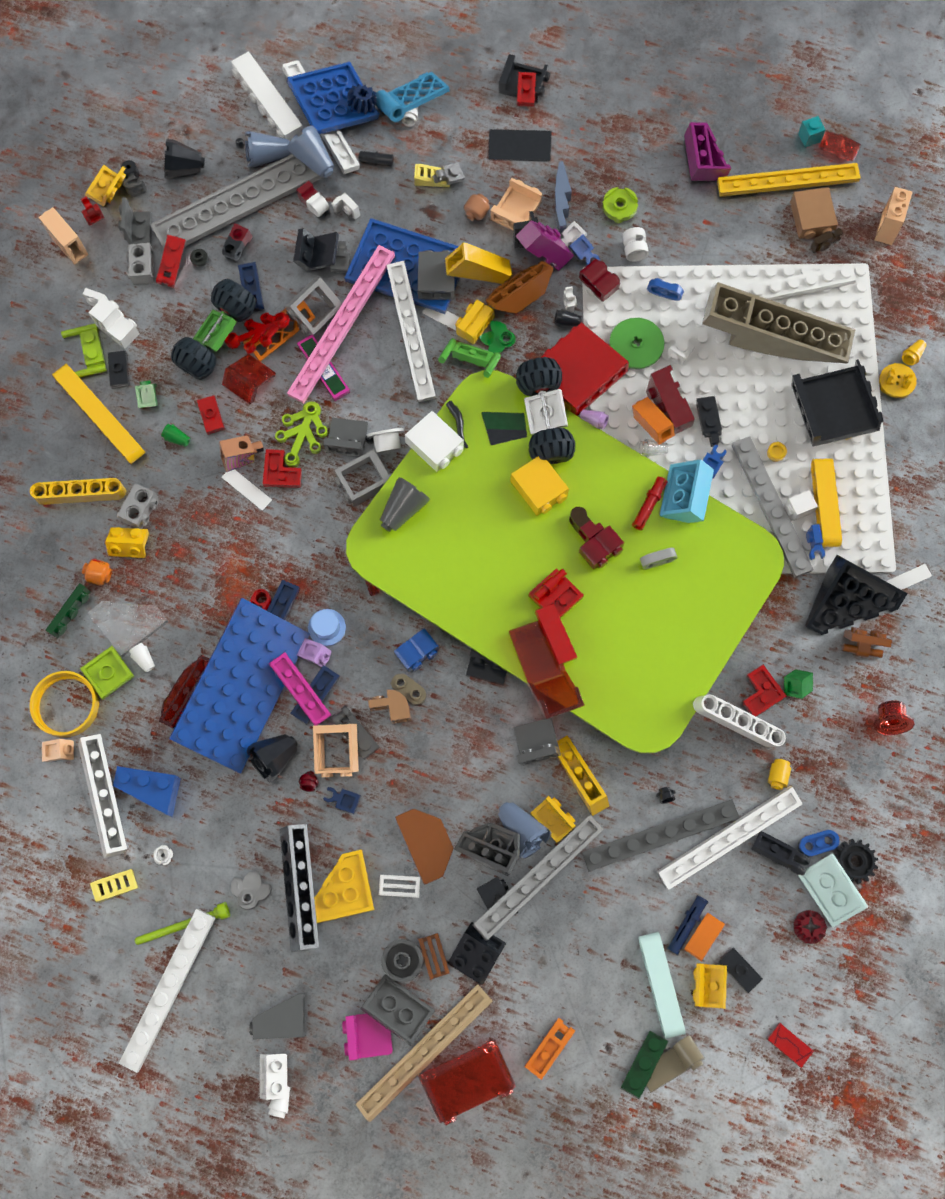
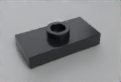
[108,350,130,388]
[718,947,763,993]

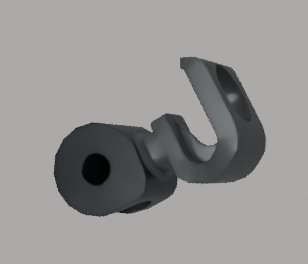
[121,160,147,197]

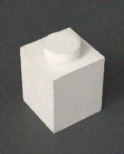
[785,490,818,521]

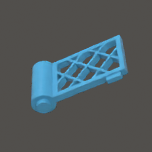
[376,72,450,122]

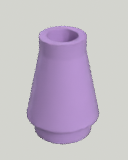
[580,409,609,429]

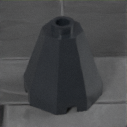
[164,139,205,178]
[246,734,298,783]

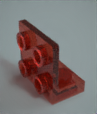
[222,354,276,404]

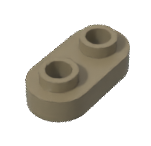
[391,674,426,706]

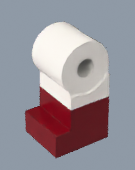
[297,180,330,217]

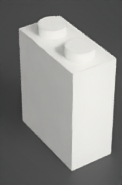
[405,411,464,472]

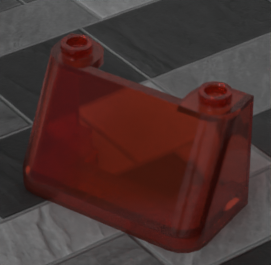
[418,1038,516,1125]

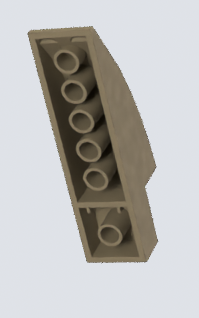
[702,282,856,364]

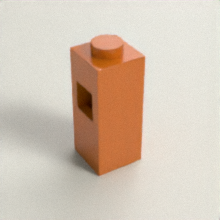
[632,397,675,445]

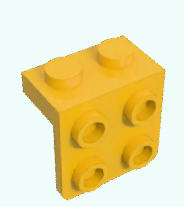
[85,165,126,207]

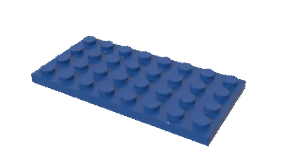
[169,598,310,774]

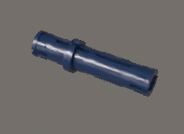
[667,895,709,955]

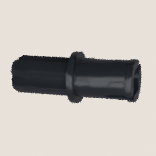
[358,151,394,166]

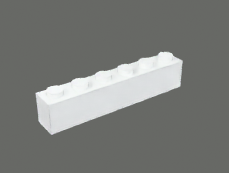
[231,51,303,142]
[78,734,127,858]

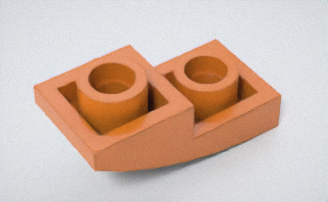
[684,913,725,962]

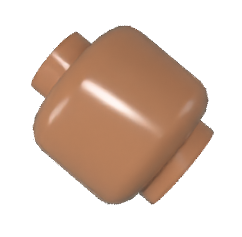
[464,193,490,221]

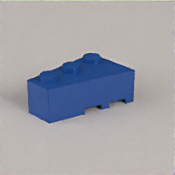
[113,766,181,818]

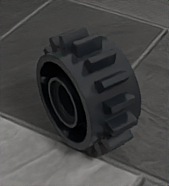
[834,839,878,884]

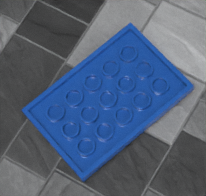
[344,218,460,314]

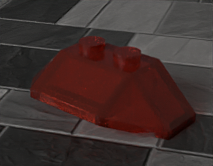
[159,655,210,729]

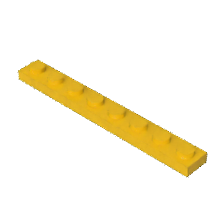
[717,163,861,197]

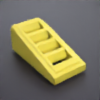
[414,164,450,187]
[90,869,138,903]

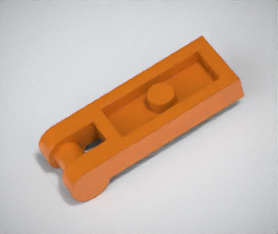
[524,1017,575,1080]

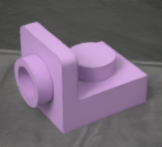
[297,638,332,668]

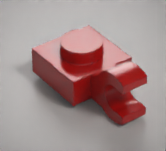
[80,196,105,226]

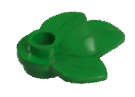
[479,321,516,354]

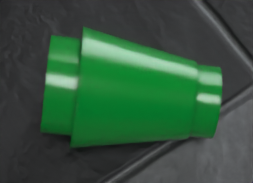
[161,424,191,447]

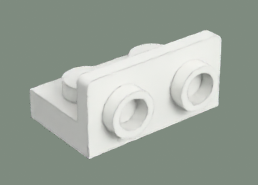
[260,1054,287,1100]

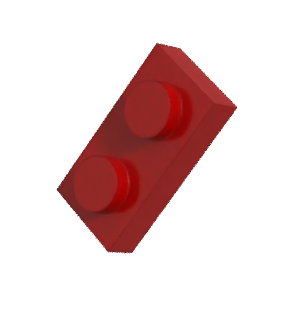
[517,72,536,107]

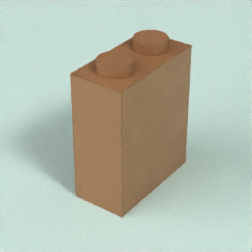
[790,187,838,239]

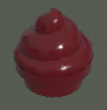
[299,771,319,792]

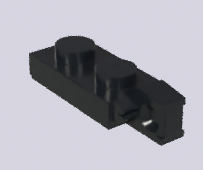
[696,396,722,447]

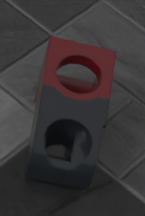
[222,223,253,261]

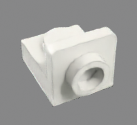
[332,193,361,220]
[83,288,109,306]
[667,337,695,366]

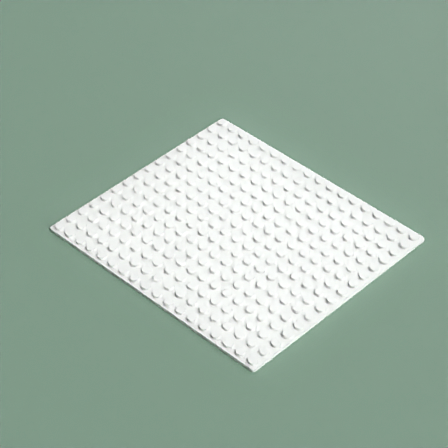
[582,263,896,574]

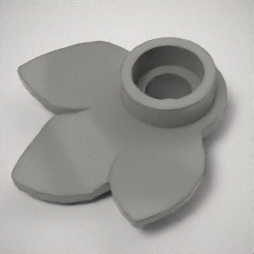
[231,870,271,910]

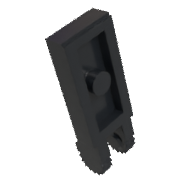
[751,831,810,876]

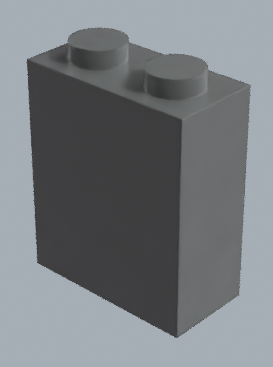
[418,250,455,300]

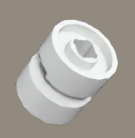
[622,227,649,262]

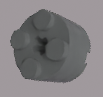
[381,939,424,982]

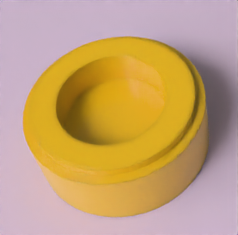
[767,442,787,462]

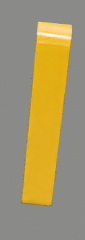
[52,363,145,464]

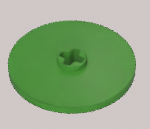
[609,318,664,369]

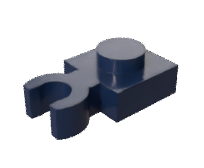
[323,787,361,814]

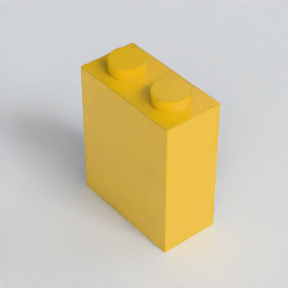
[510,456,569,516]

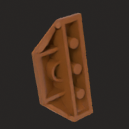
[485,261,553,314]

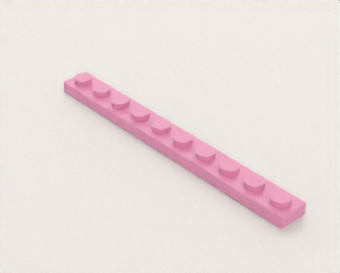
[287,245,395,404]

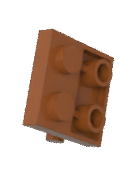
[842,627,892,658]

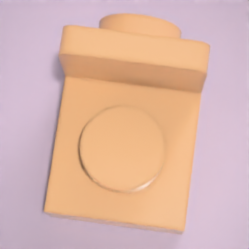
[42,739,74,762]

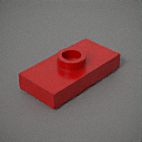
[197,395,225,435]

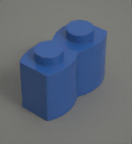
[394,628,439,672]

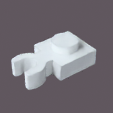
[561,221,587,248]
[563,286,577,313]

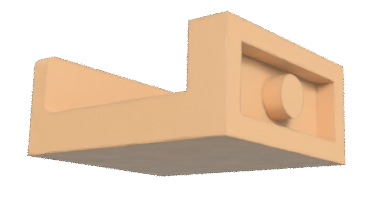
[490,178,542,231]

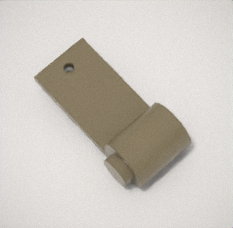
[647,1036,705,1093]

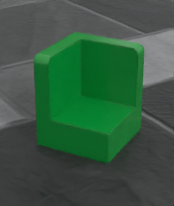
[784,669,813,699]

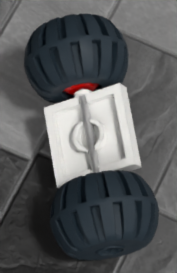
[516,357,575,464]

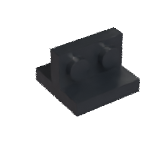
[466,648,507,686]

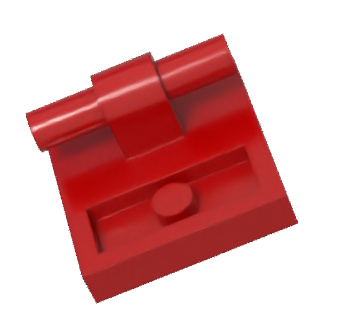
[528,568,584,618]

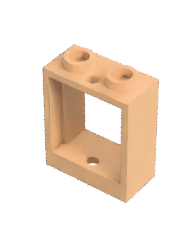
[875,187,913,245]
[313,724,359,777]

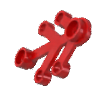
[224,312,290,354]

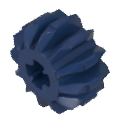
[347,83,377,115]

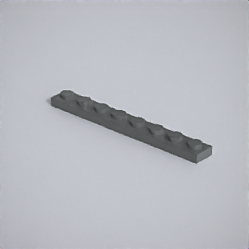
[582,799,740,872]

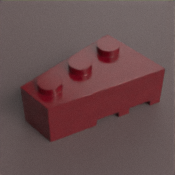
[646,365,695,434]

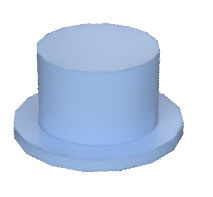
[308,609,346,646]

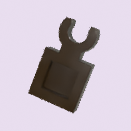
[810,228,844,253]

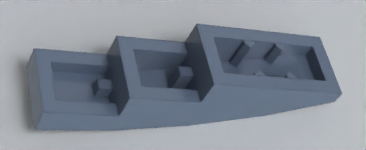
[554,161,572,235]

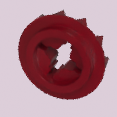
[793,910,827,944]

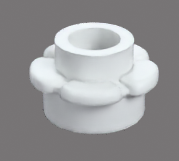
[153,845,173,865]

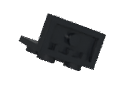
[293,228,339,271]
[448,922,507,985]

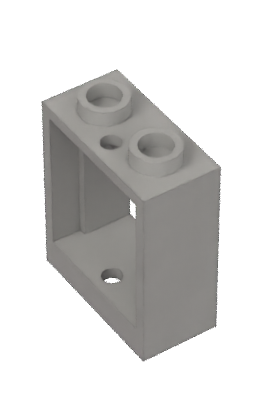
[284,277,342,335]
[334,449,390,507]

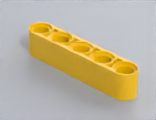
[811,458,842,548]
[30,478,126,505]

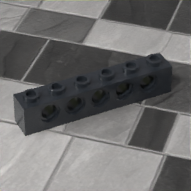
[279,824,319,952]

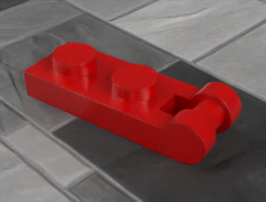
[156,235,186,288]

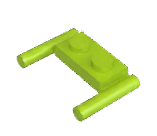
[61,323,107,378]

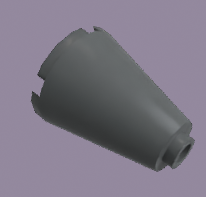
[380,477,430,532]

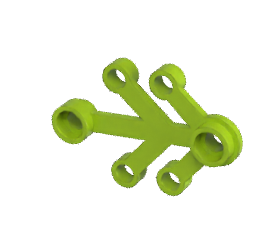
[275,401,328,468]

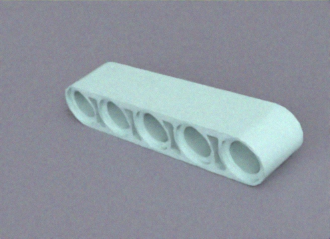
[638,932,686,1039]

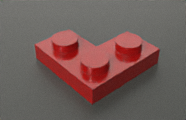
[263,449,302,488]
[742,664,787,717]

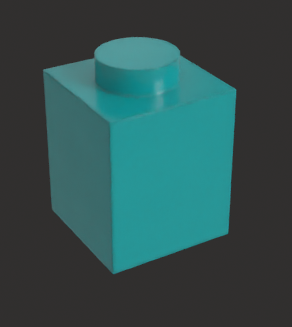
[798,116,826,148]

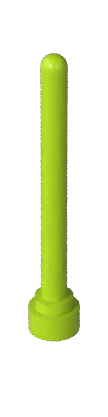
[134,902,230,945]

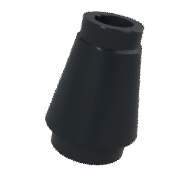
[554,309,582,327]

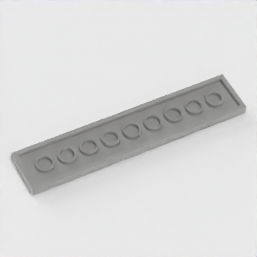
[150,154,323,249]

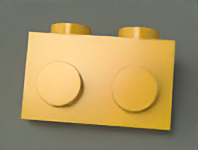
[105,527,149,558]
[530,796,575,844]
[693,963,727,1009]

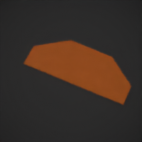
[395,808,454,885]

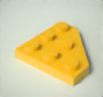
[314,849,375,924]

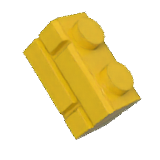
[455,300,494,344]

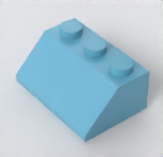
[660,459,714,523]

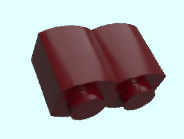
[579,258,620,302]
[579,525,624,570]

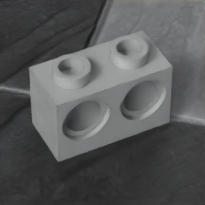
[126,243,155,285]
[117,484,159,529]

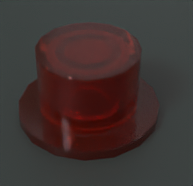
[873,700,915,735]

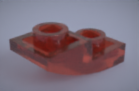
[819,131,861,161]

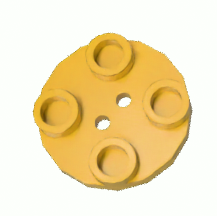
[879,363,917,398]

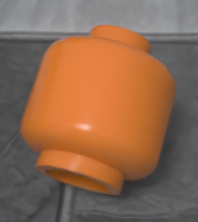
[82,559,112,586]

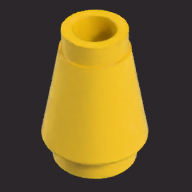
[902,339,927,366]

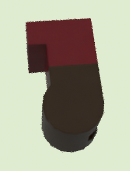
[569,507,604,542]

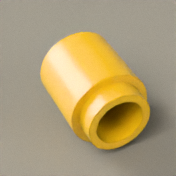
[767,759,791,790]

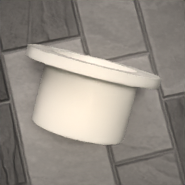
[367,428,404,453]

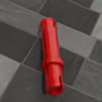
[632,476,668,531]

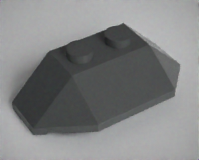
[454,823,520,876]

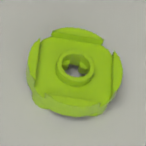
[602,187,638,224]

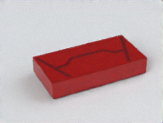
[767,1023,814,1068]

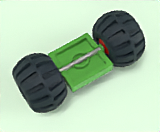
[171,279,256,380]

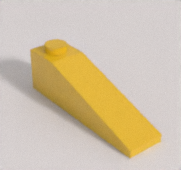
[557,735,610,816]

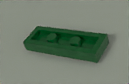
[46,583,91,639]
[620,1031,668,1100]

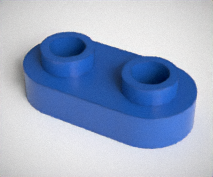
[647,278,684,301]
[798,830,840,857]

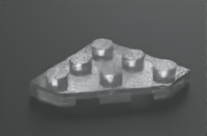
[87,601,169,657]

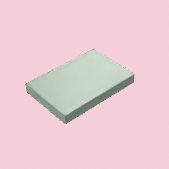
[798,853,868,928]

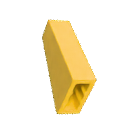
[445,242,512,284]

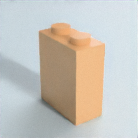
[38,207,89,265]

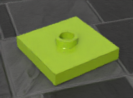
[80,646,135,700]

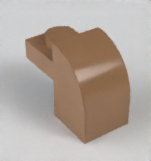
[368,690,411,724]

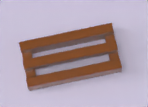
[418,933,450,980]

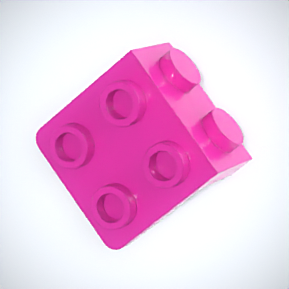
[342,1014,393,1061]

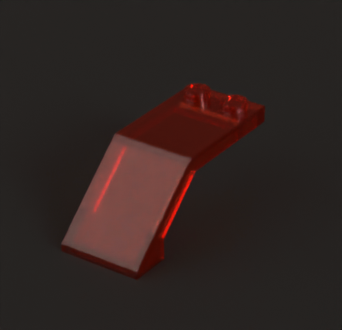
[509,621,585,719]

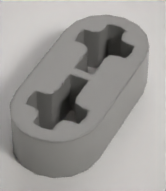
[640,548,677,569]

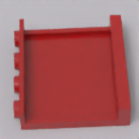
[541,322,629,416]

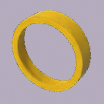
[30,671,99,738]

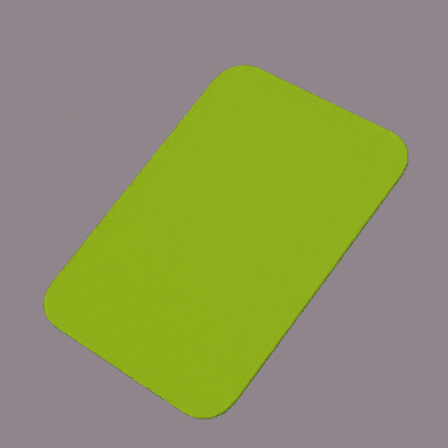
[346,370,784,753]

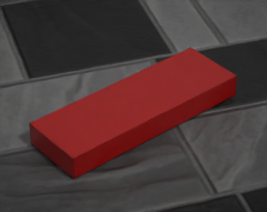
[535,604,577,666]

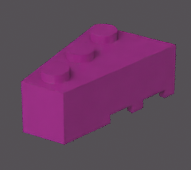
[684,122,731,181]
[516,221,574,271]

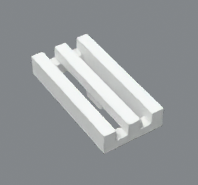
[379,875,421,898]

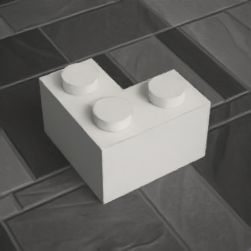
[88,297,139,349]

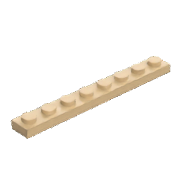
[355,985,493,1122]

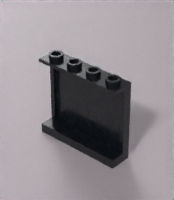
[791,359,883,447]

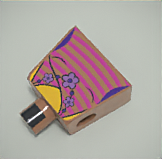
[219,436,264,472]

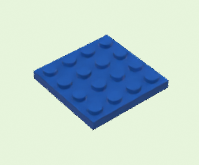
[287,62,379,135]

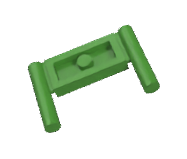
[438,338,501,378]

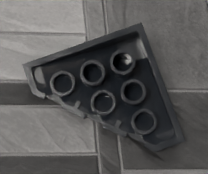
[805,555,908,635]

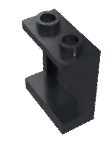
[499,54,550,103]

